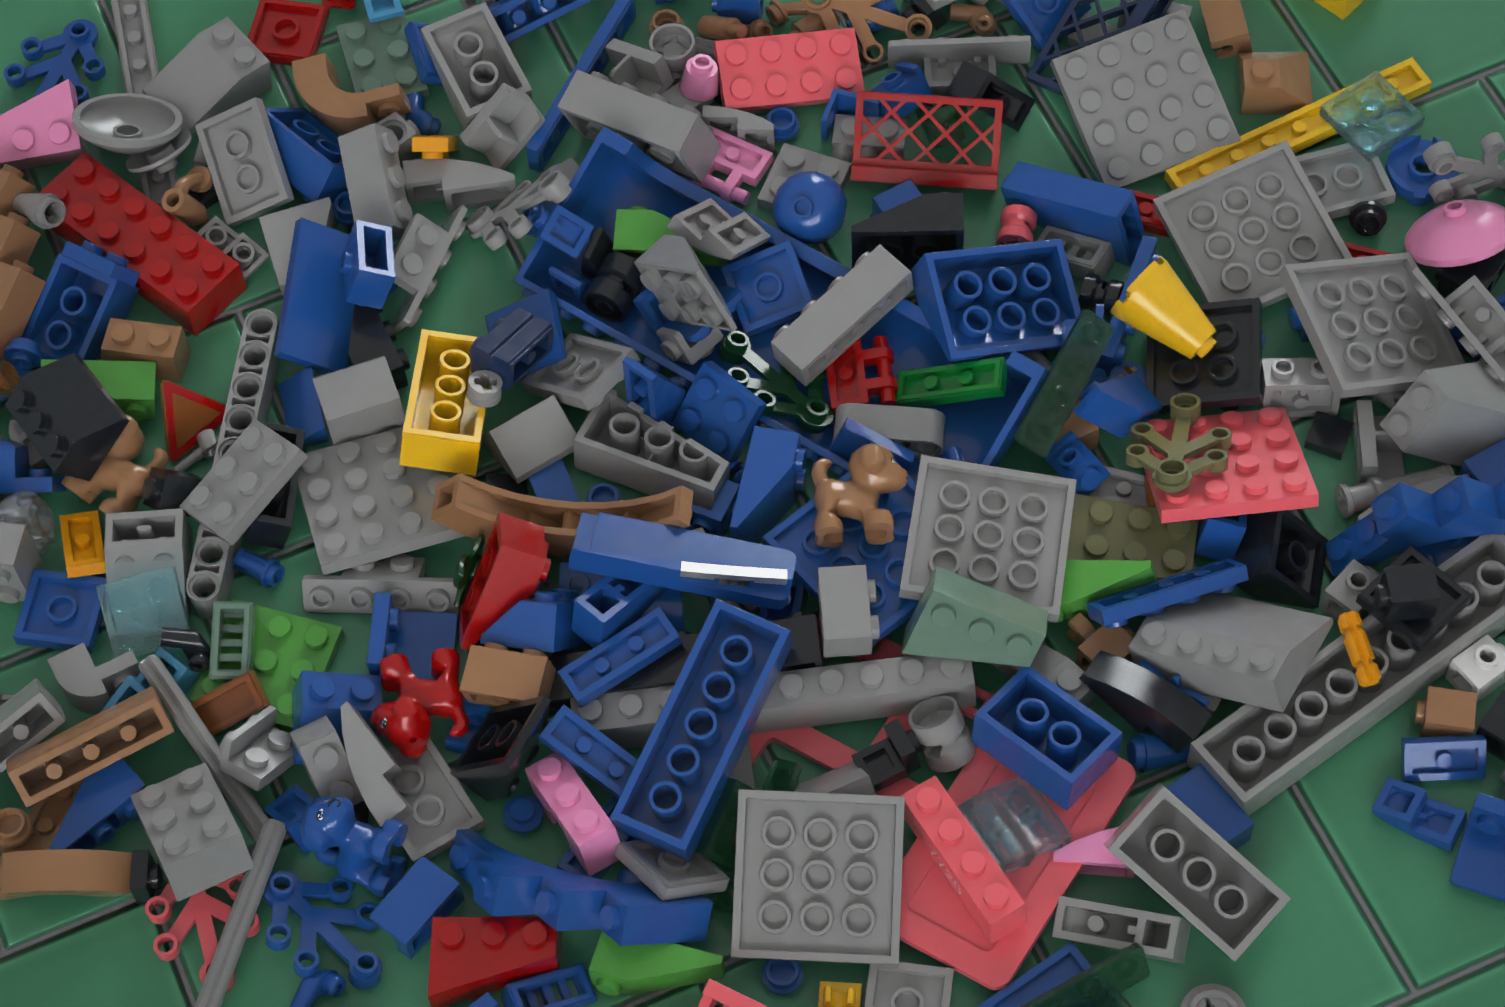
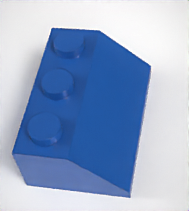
[265,108,348,203]

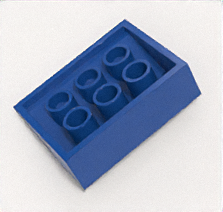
[910,239,1083,362]

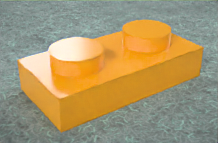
[412,135,459,159]
[59,510,106,578]

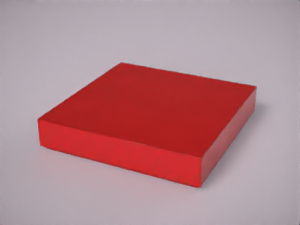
[248,0,330,66]

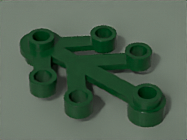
[718,330,834,434]

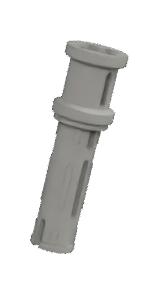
[1335,463,1455,518]

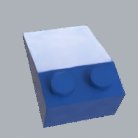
[21,253,139,367]
[730,426,807,544]

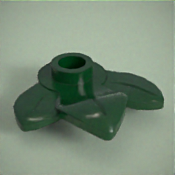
[453,534,485,608]

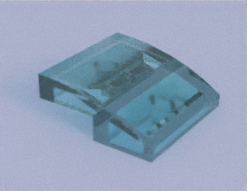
[957,777,1073,872]

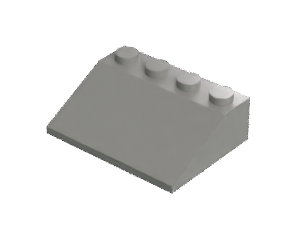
[1128,592,1334,713]

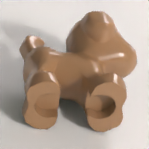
[61,415,169,514]
[811,443,908,548]

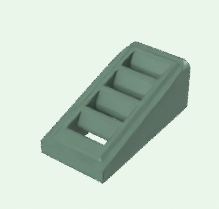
[209,601,257,680]

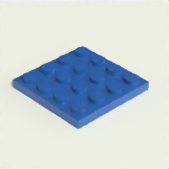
[762,472,919,647]

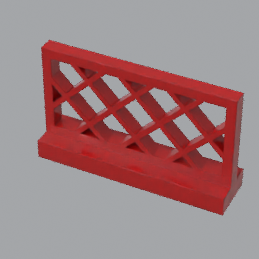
[850,90,1003,190]

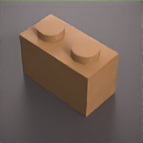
[101,318,191,382]
[459,642,556,707]

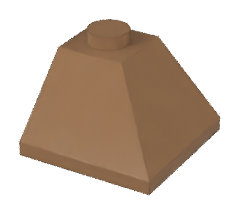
[1236,52,1313,114]

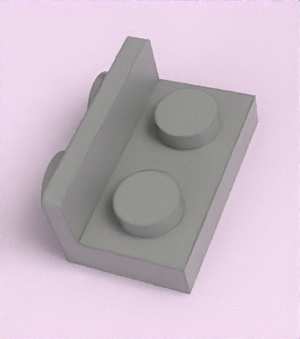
[1260,357,1341,417]
[218,705,294,791]

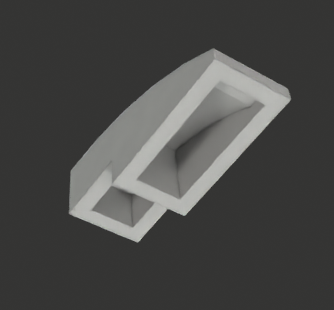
[402,159,516,211]
[341,702,414,827]

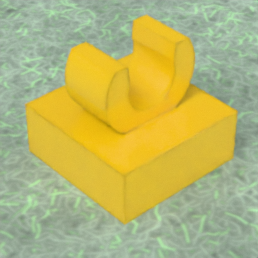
[818,981,862,1007]

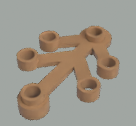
[801,0,933,65]

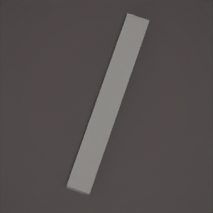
[111,0,178,209]

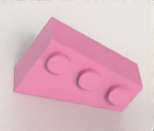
[0,79,87,169]

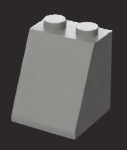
[1380,362,1505,467]

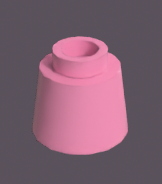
[679,54,719,102]

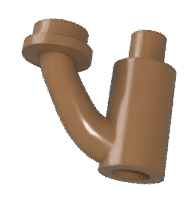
[765,0,840,34]
[697,14,773,41]
[161,165,213,226]

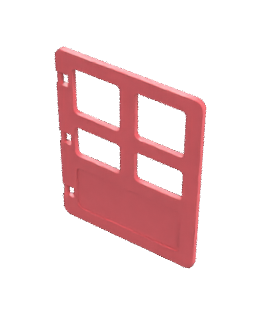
[704,618,1136,991]

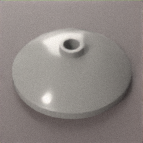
[72,93,183,154]

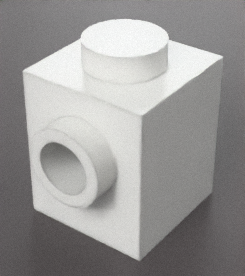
[1445,634,1505,703]

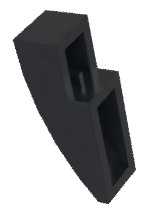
[1079,650,1212,753]

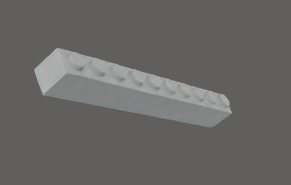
[570,655,976,750]

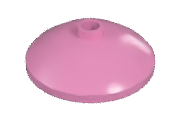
[1404,199,1505,267]

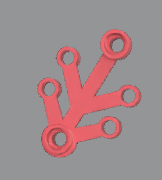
[145,873,261,992]

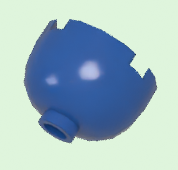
[773,171,847,244]

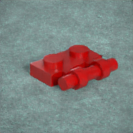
[826,336,899,415]

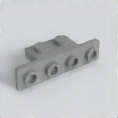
[888,35,1031,95]
[392,205,468,334]
[1411,266,1505,385]
[301,554,460,615]

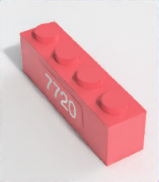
[900,775,1026,944]

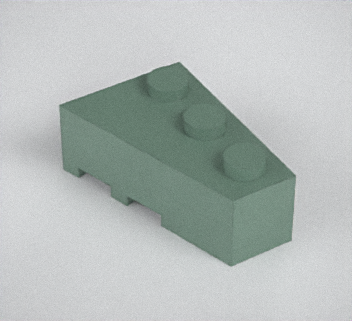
[902,566,1048,667]

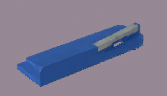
[568,512,796,610]

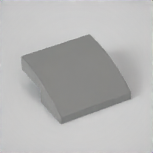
[667,198,771,260]

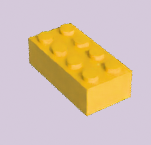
[399,329,487,476]

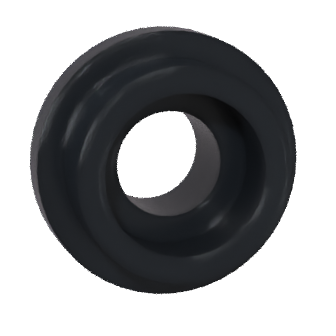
[1349,201,1387,236]

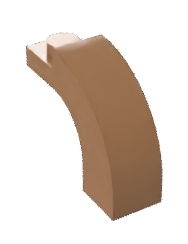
[292,53,411,134]
[0,849,132,901]

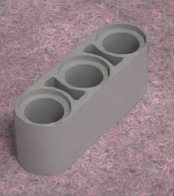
[832,403,946,458]

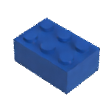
[971,667,1123,810]

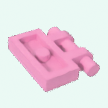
[680,126,773,205]

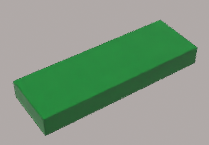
[895,357,1008,407]

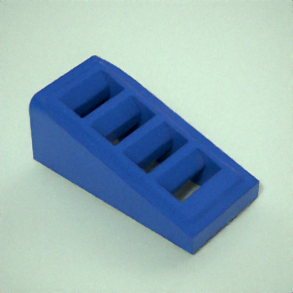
[501,962,597,1007]

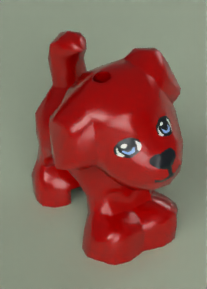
[370,648,470,759]

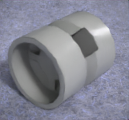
[649,23,696,89]
[908,695,976,772]

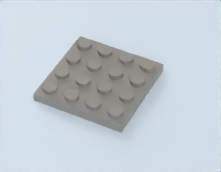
[1050,8,1241,188]
[1153,140,1353,309]
[1278,252,1466,399]
[298,426,465,575]
[899,455,1077,623]
[731,789,905,965]

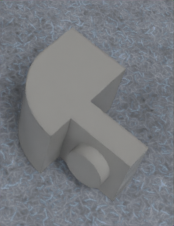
[47,642,141,714]

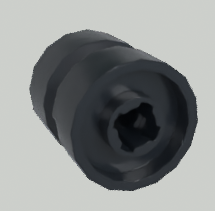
[582,252,644,323]

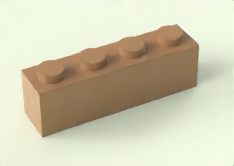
[6,686,175,808]

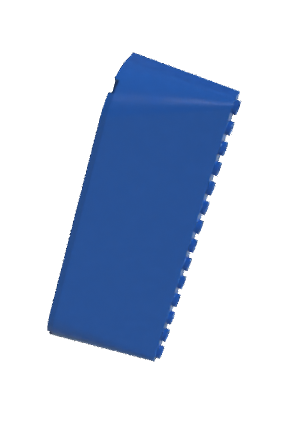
[514,127,1054,483]

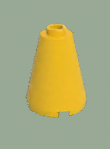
[1110,256,1217,359]

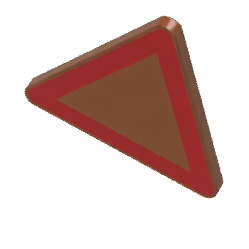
[160,379,226,462]

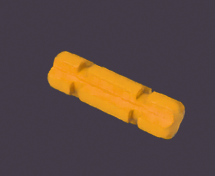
[1337,610,1381,688]

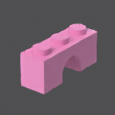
[525,752,621,877]

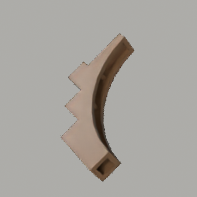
[0,164,46,362]
[431,473,694,560]

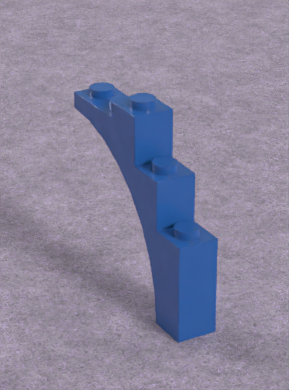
[1325,475,1505,578]
[449,829,713,946]

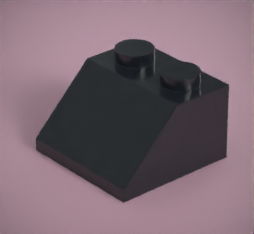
[1235,510,1328,609]

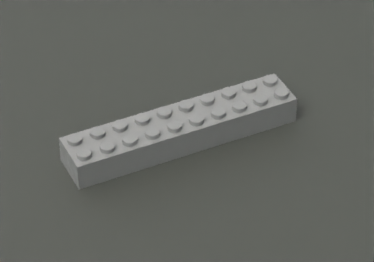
[1187,534,1505,816]

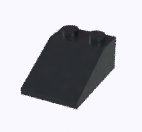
[851,192,964,270]
[450,695,551,801]

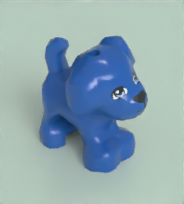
[300,796,408,898]

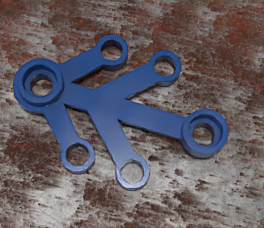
[4,19,106,105]
[262,870,382,990]

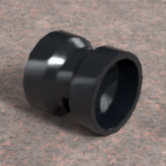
[1078,272,1124,317]

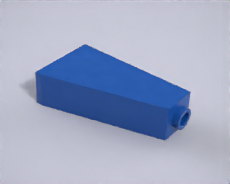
[1001,161,1146,266]

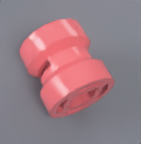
[996,204,1037,246]

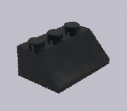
[5,353,130,481]

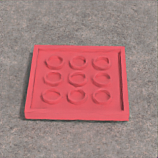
[1144,407,1319,523]

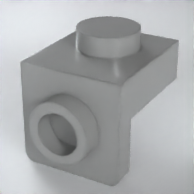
[656,327,724,365]

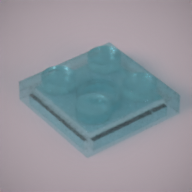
[1319,70,1425,161]
[96,566,191,658]

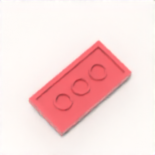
[713,27,865,112]

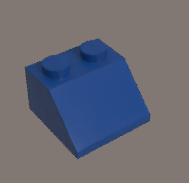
[480,588,586,653]
[292,670,382,765]

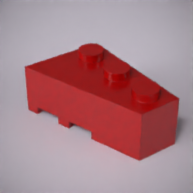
[428,917,562,1007]

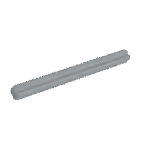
[138,654,283,843]
[194,819,286,1007]

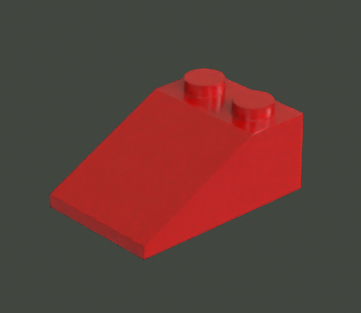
[459,512,551,650]

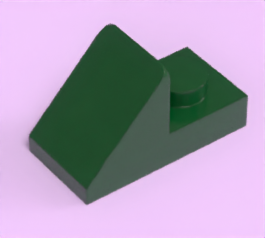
[915,95,968,148]

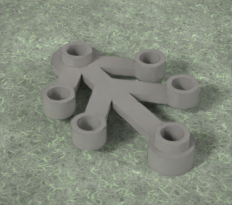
[1423,132,1505,203]
[466,168,572,251]

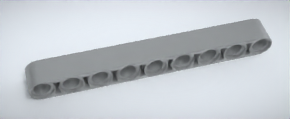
[186,308,281,619]

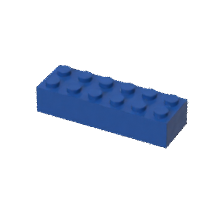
[610,599,793,862]

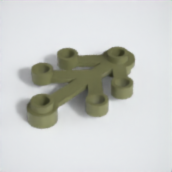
[1126,393,1232,493]

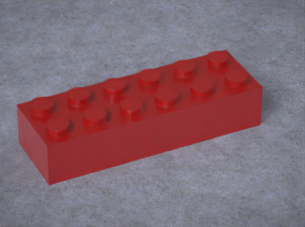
[39,152,247,336]

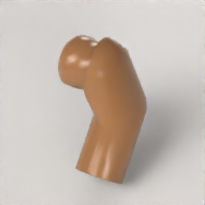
[950,3,996,36]

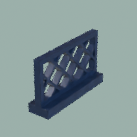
[1026,0,1173,97]

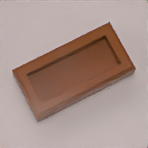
[190,670,271,737]

